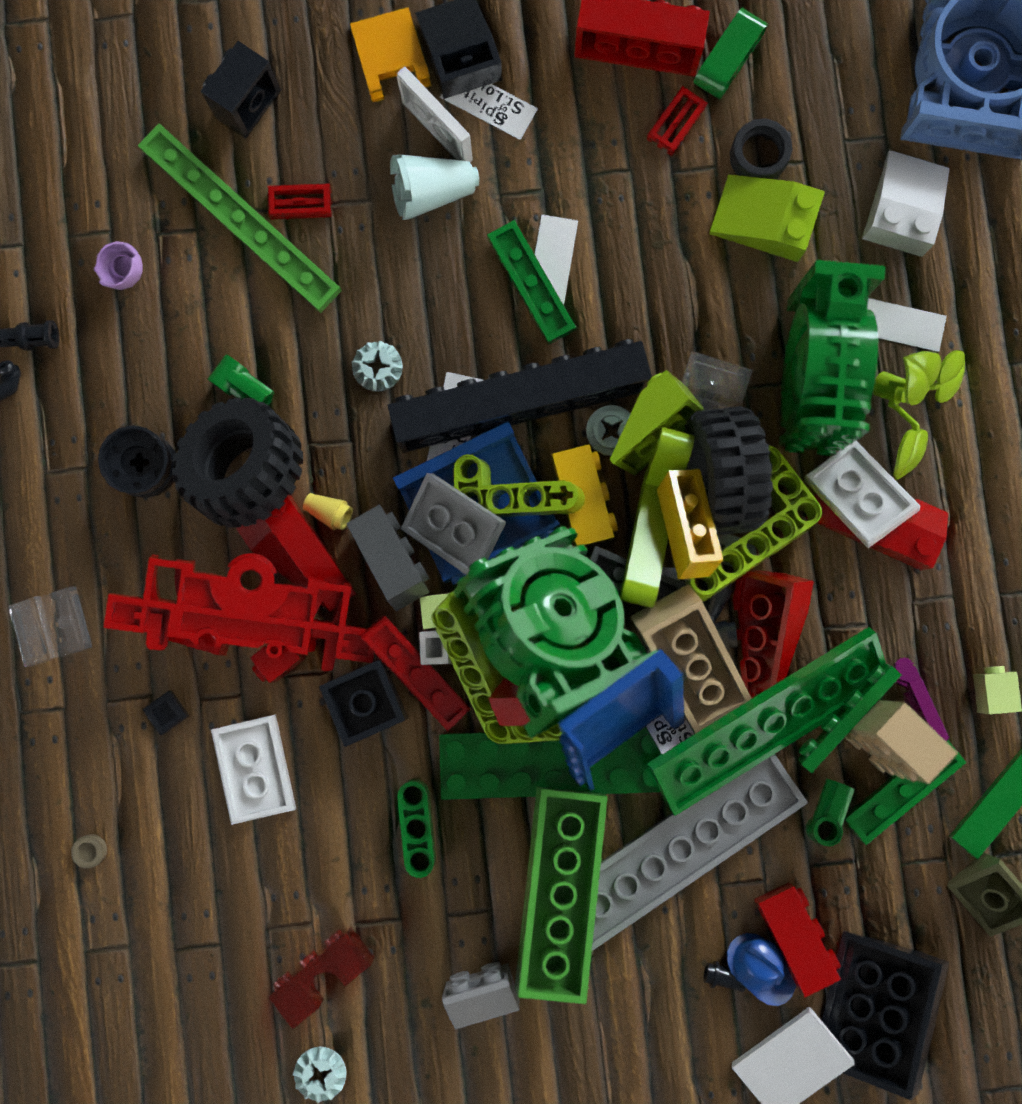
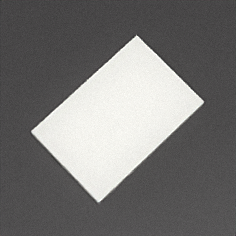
[397,66,473,162]
[804,441,920,548]
[211,714,296,825]
[732,1006,854,1104]

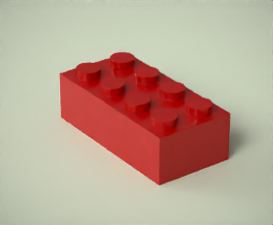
[574,0,710,77]

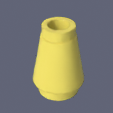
[303,493,353,530]

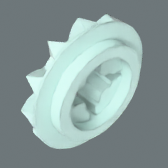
[352,341,403,391]
[586,405,630,456]
[293,1047,346,1103]

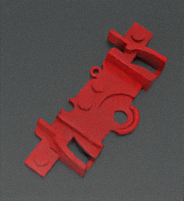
[103,553,374,671]

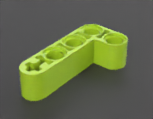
[454,454,585,517]

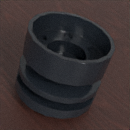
[98,425,176,498]

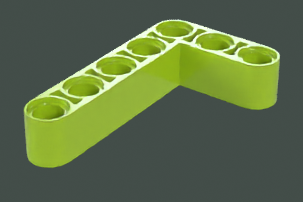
[620,427,695,608]
[684,446,822,602]
[431,591,562,744]

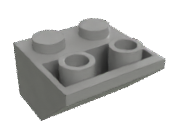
[442,962,519,1030]

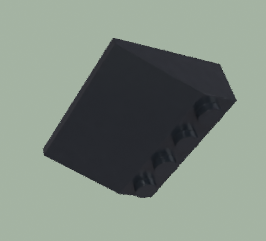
[822,931,949,1100]

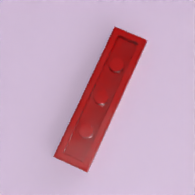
[360,615,471,731]

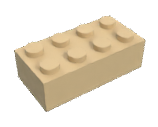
[630,584,752,734]
[845,700,957,784]

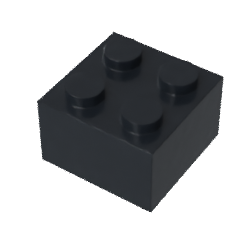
[200,41,281,139]
[319,660,409,747]

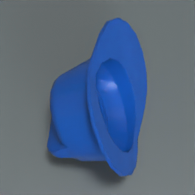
[727,933,796,1006]

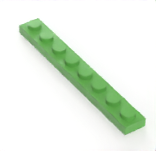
[138,124,342,313]

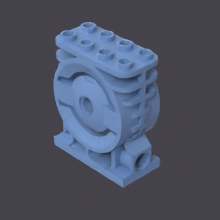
[900,0,1022,160]

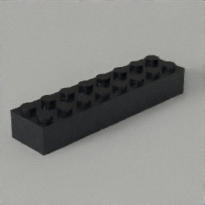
[387,339,652,453]

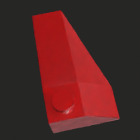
[805,493,948,571]
[236,495,357,612]

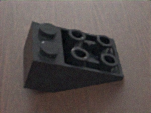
[415,0,502,99]

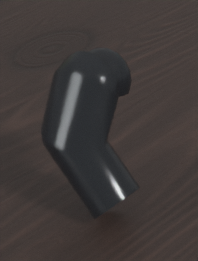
[0,360,21,401]

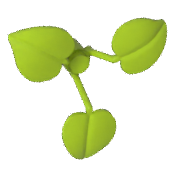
[873,350,965,480]

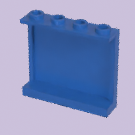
[393,421,560,586]
[558,649,685,792]

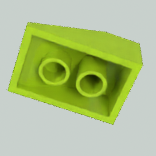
[709,174,825,262]
[610,370,705,475]

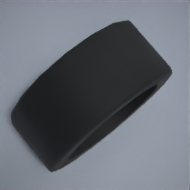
[729,118,793,179]

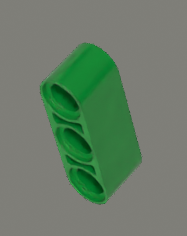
[693,8,768,100]
[397,778,436,878]

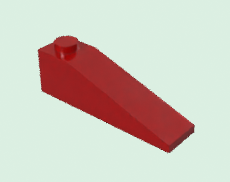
[733,569,814,698]

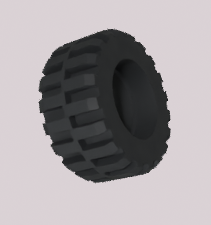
[172,398,303,528]
[683,406,773,536]

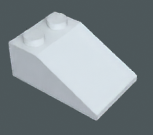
[862,150,949,257]

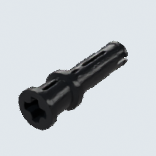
[0,320,60,351]

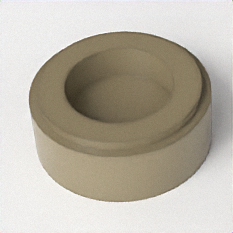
[71,834,107,869]

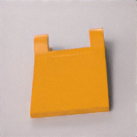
[350,7,431,102]

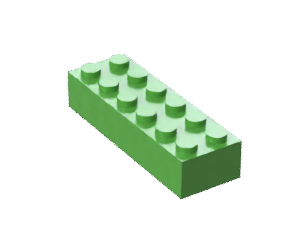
[514,786,608,1004]

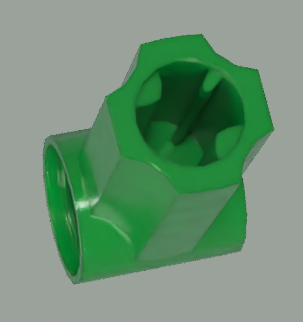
[207,354,275,406]
[806,778,855,847]

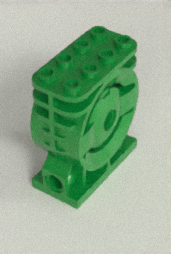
[779,260,885,456]
[454,526,658,738]

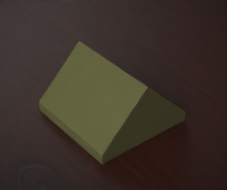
[947,853,1022,937]

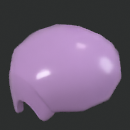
[94,241,143,290]

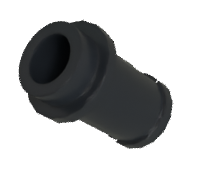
[703,961,746,992]

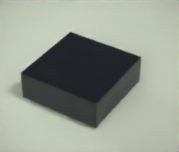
[142,690,189,736]

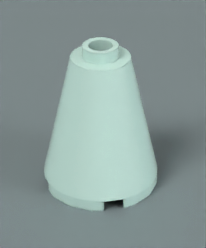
[390,154,479,220]

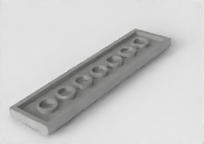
[592,754,808,951]

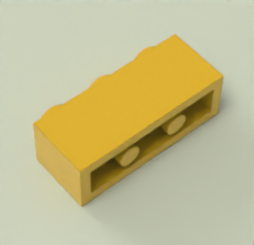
[552,444,618,547]
[657,469,723,579]

